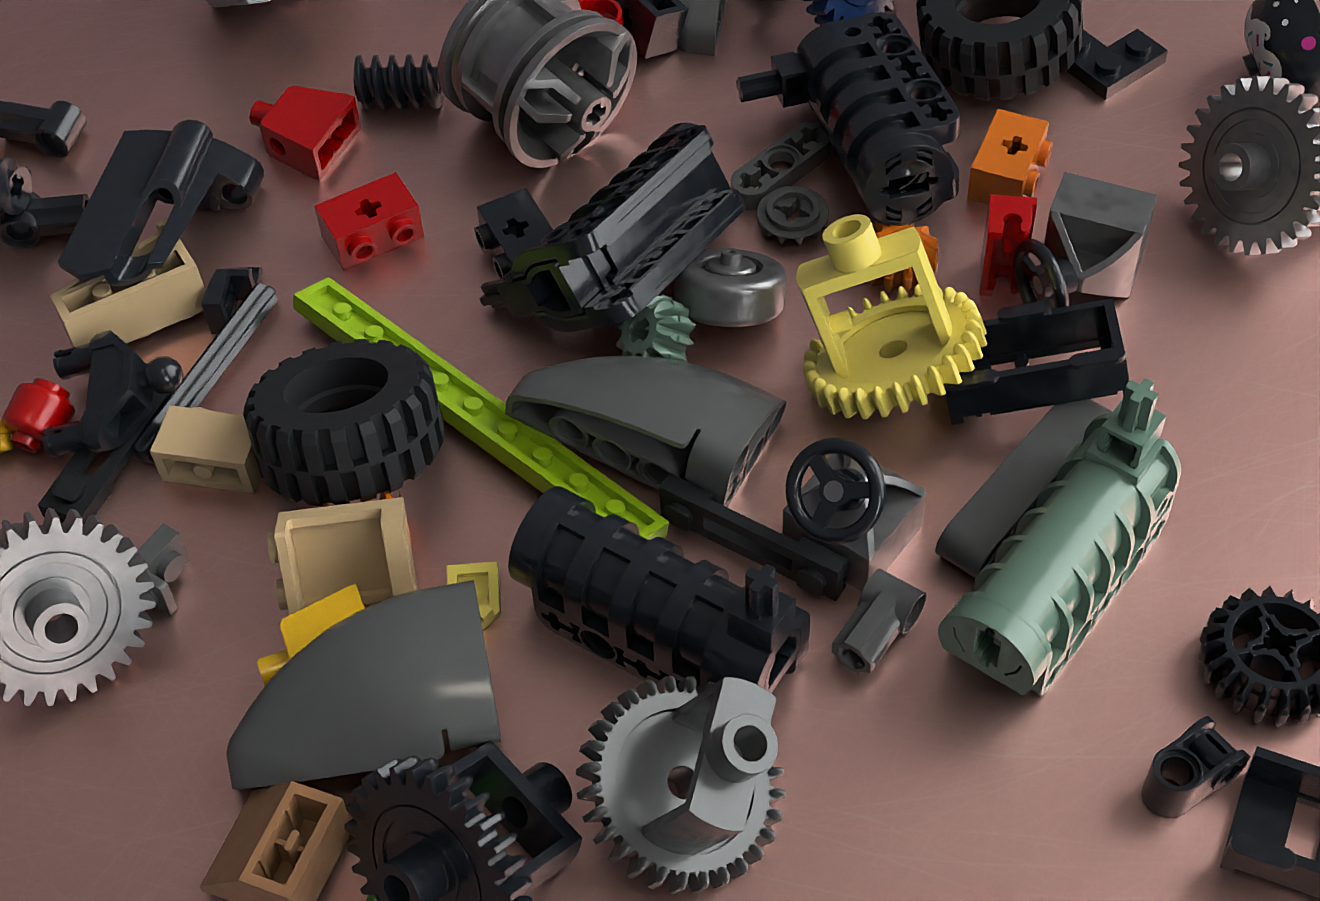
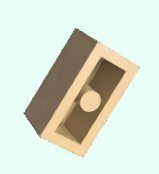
[150,405,261,494]

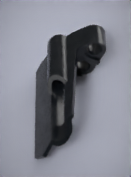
[58,120,264,286]

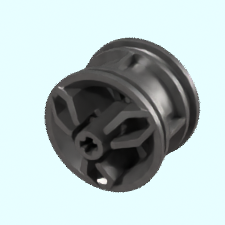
[438,0,637,168]

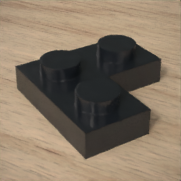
[1067,29,1168,100]

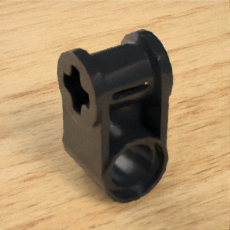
[1141,716,1251,818]

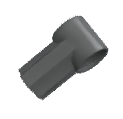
[832,568,927,674]

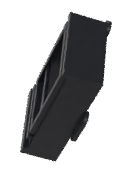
[943,298,1129,425]
[1220,746,1320,898]

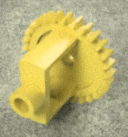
[796,214,987,419]

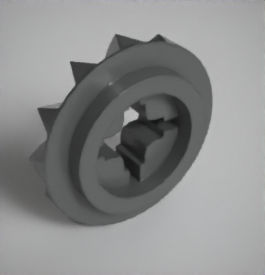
[757,186,829,245]

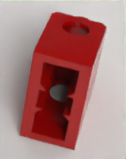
[249,86,361,181]

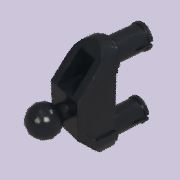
[43,330,184,458]

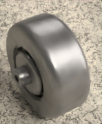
[673,248,786,327]

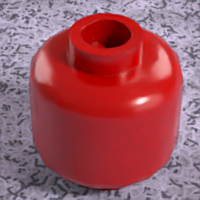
[1,378,76,453]

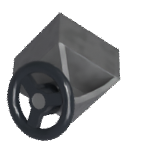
[1013,172,1157,308]
[782,438,927,592]

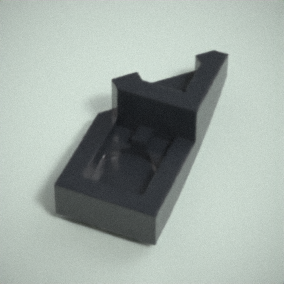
[201,267,263,334]

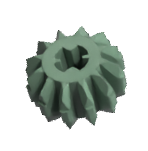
[616,294,696,362]

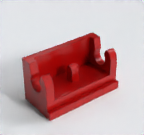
[979,194,1037,297]

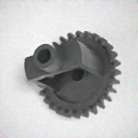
[576,676,786,894]

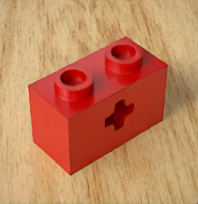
[314,172,424,271]

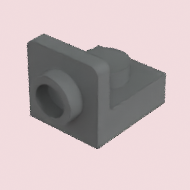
[136,523,189,616]

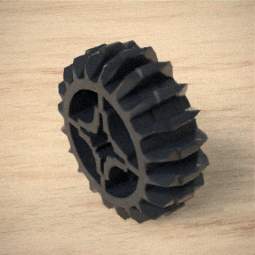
[1198,586,1320,728]

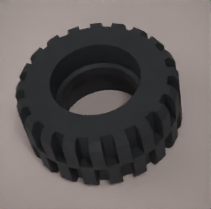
[916,0,1083,100]
[243,339,445,506]

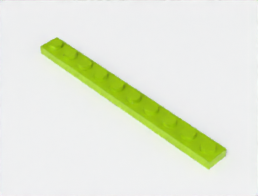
[293,277,669,540]

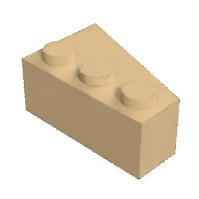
[50,217,206,347]

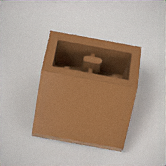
[200,781,351,901]

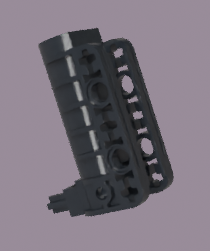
[479,123,746,332]

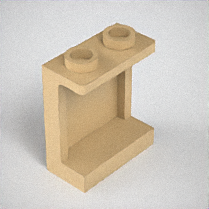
[267,497,418,615]

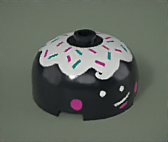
[1242,0,1320,108]

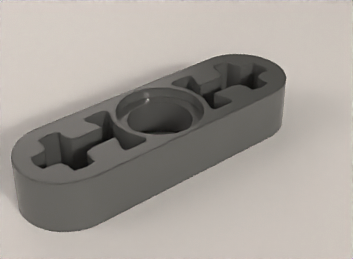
[731,121,831,211]

